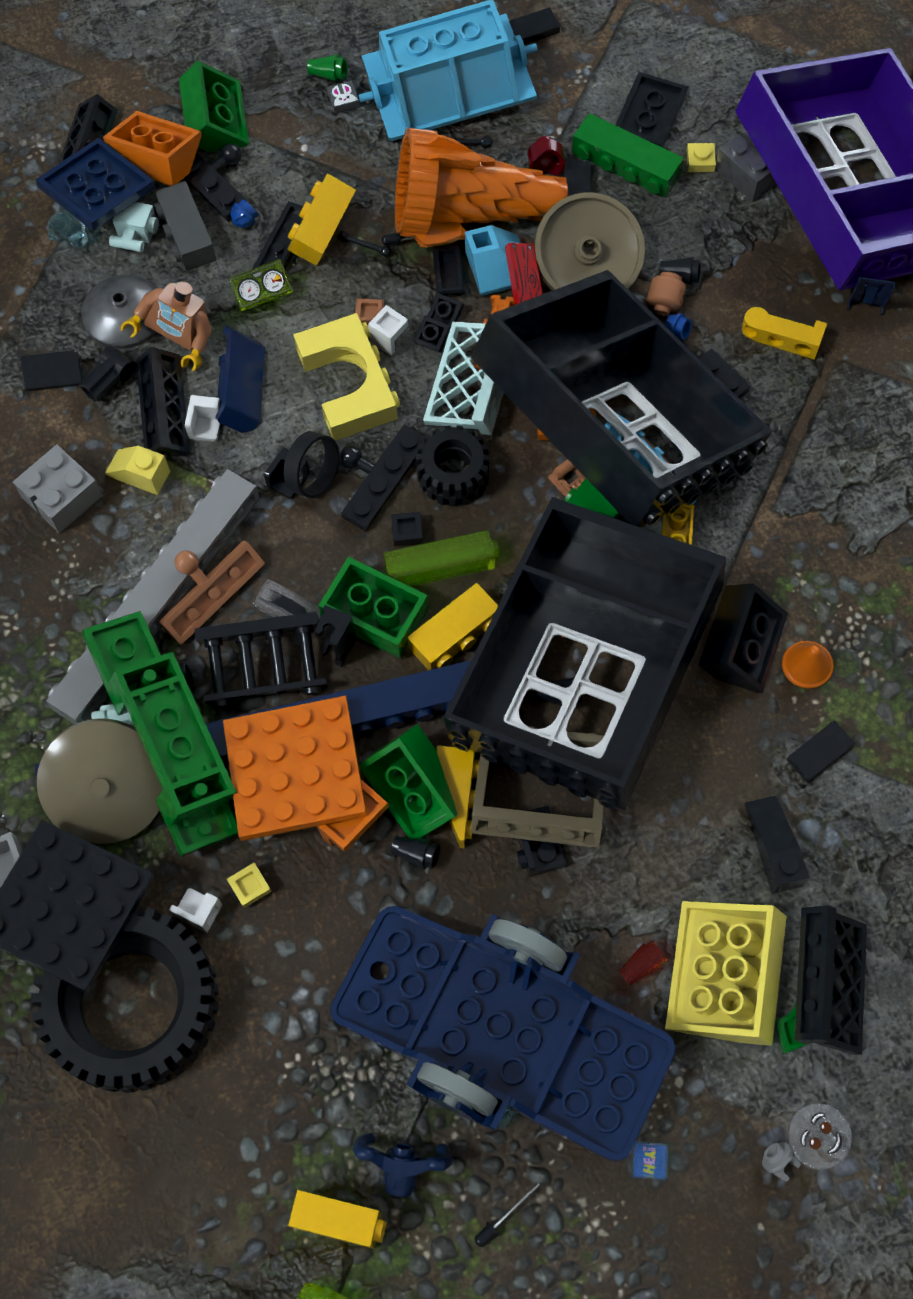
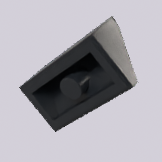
[21,350,82,391]

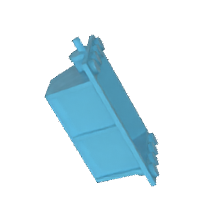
[358,0,538,142]

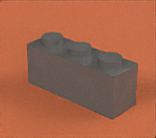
[153,181,217,271]

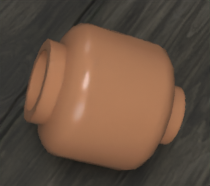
[646,272,686,316]

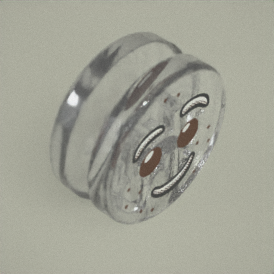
[785,1103,852,1170]

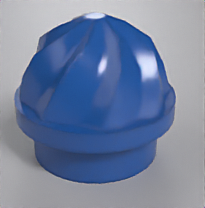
[230,199,259,228]
[663,313,692,341]

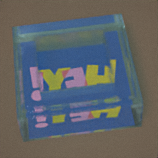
[632,1142,668,1180]

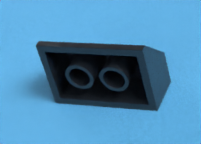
[699,583,788,693]

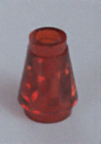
[618,940,668,986]

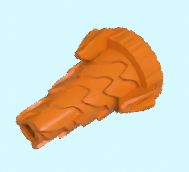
[395,127,568,248]

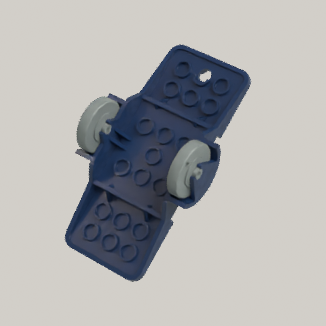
[330,906,675,1162]

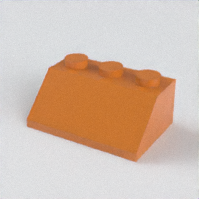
[103,111,202,186]

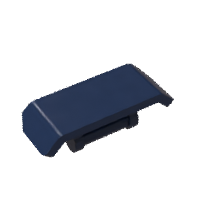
[215,325,265,433]

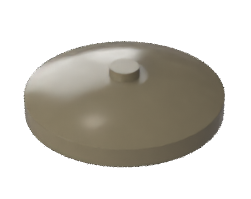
[534,192,645,291]
[37,718,163,844]

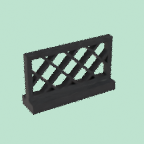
[794,905,867,1055]

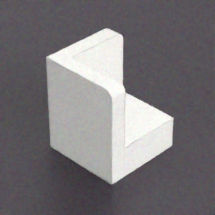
[368,305,409,356]
[185,395,221,442]
[169,888,222,933]

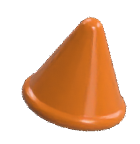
[782,641,834,689]

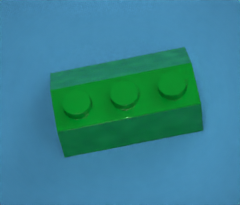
[179,60,249,152]

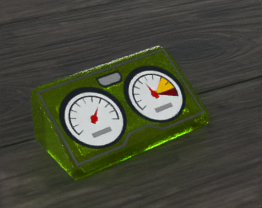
[229,259,293,311]

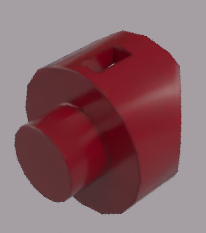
[527,136,565,176]

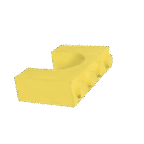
[293,313,400,441]

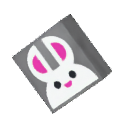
[327,80,360,113]

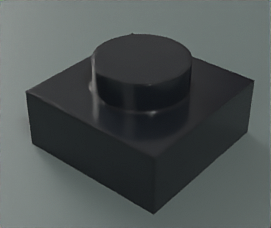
[391,512,423,546]

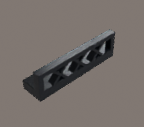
[58,94,118,164]
[136,346,190,457]

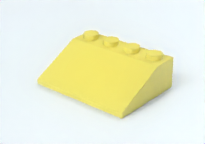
[665,901,787,1046]

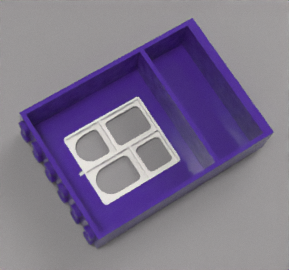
[735,48,913,291]

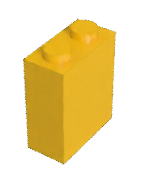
[288,1190,387,1249]

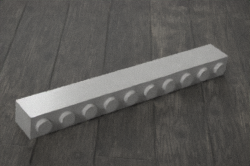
[46,469,259,724]

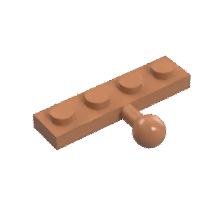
[158,541,265,645]

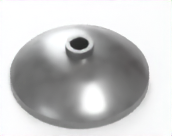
[81,275,157,349]

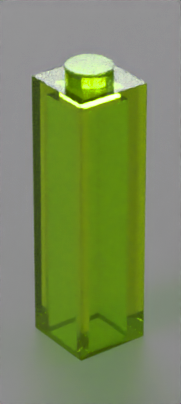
[383,530,499,587]

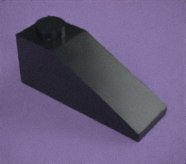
[745,796,809,894]

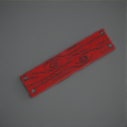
[505,243,542,305]

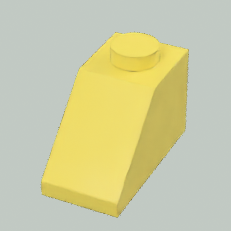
[105,446,170,495]

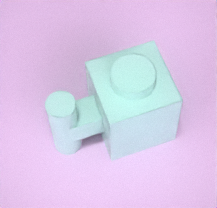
[109,202,159,252]

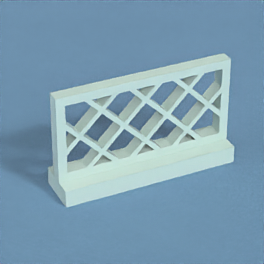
[423,322,504,435]

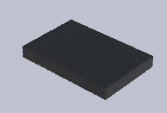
[616,72,689,148]

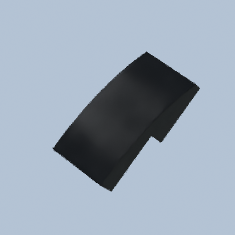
[413,293,464,353]

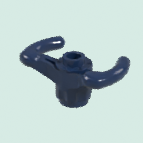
[353,1133,454,1197]

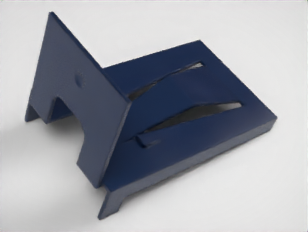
[847,277,895,315]

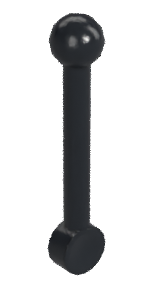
[455,137,491,149]
[337,231,391,257]

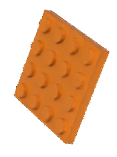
[223,696,367,841]

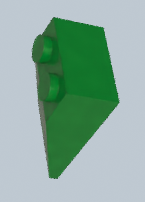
[359,724,458,838]

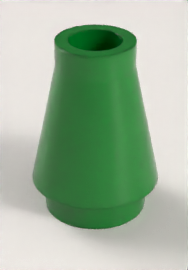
[307,54,348,82]

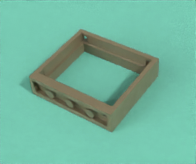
[471,726,604,848]

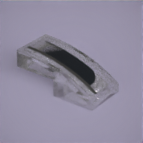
[253,579,320,617]

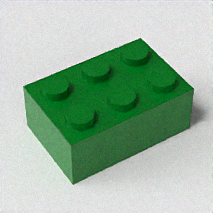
[318,557,429,658]

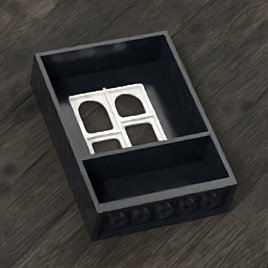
[470,270,773,527]
[443,497,726,810]

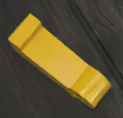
[741,307,827,360]

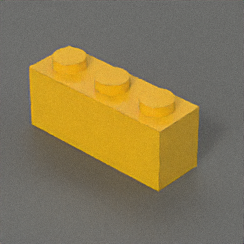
[287,173,356,266]
[407,583,498,670]

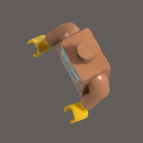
[121,281,212,371]

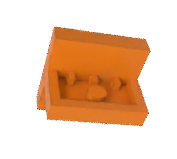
[316,780,389,852]

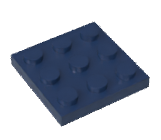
[36,138,155,231]

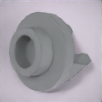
[762,1142,801,1181]

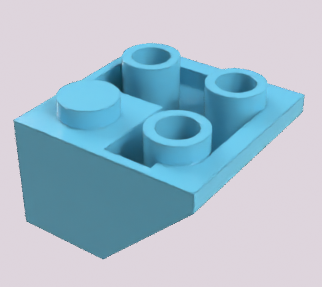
[465,225,521,296]

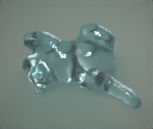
[47,208,88,247]

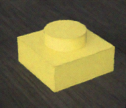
[686,143,716,172]
[227,863,272,908]

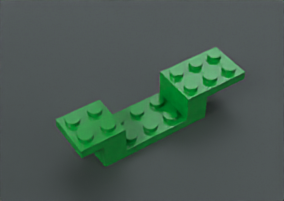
[82,611,238,857]

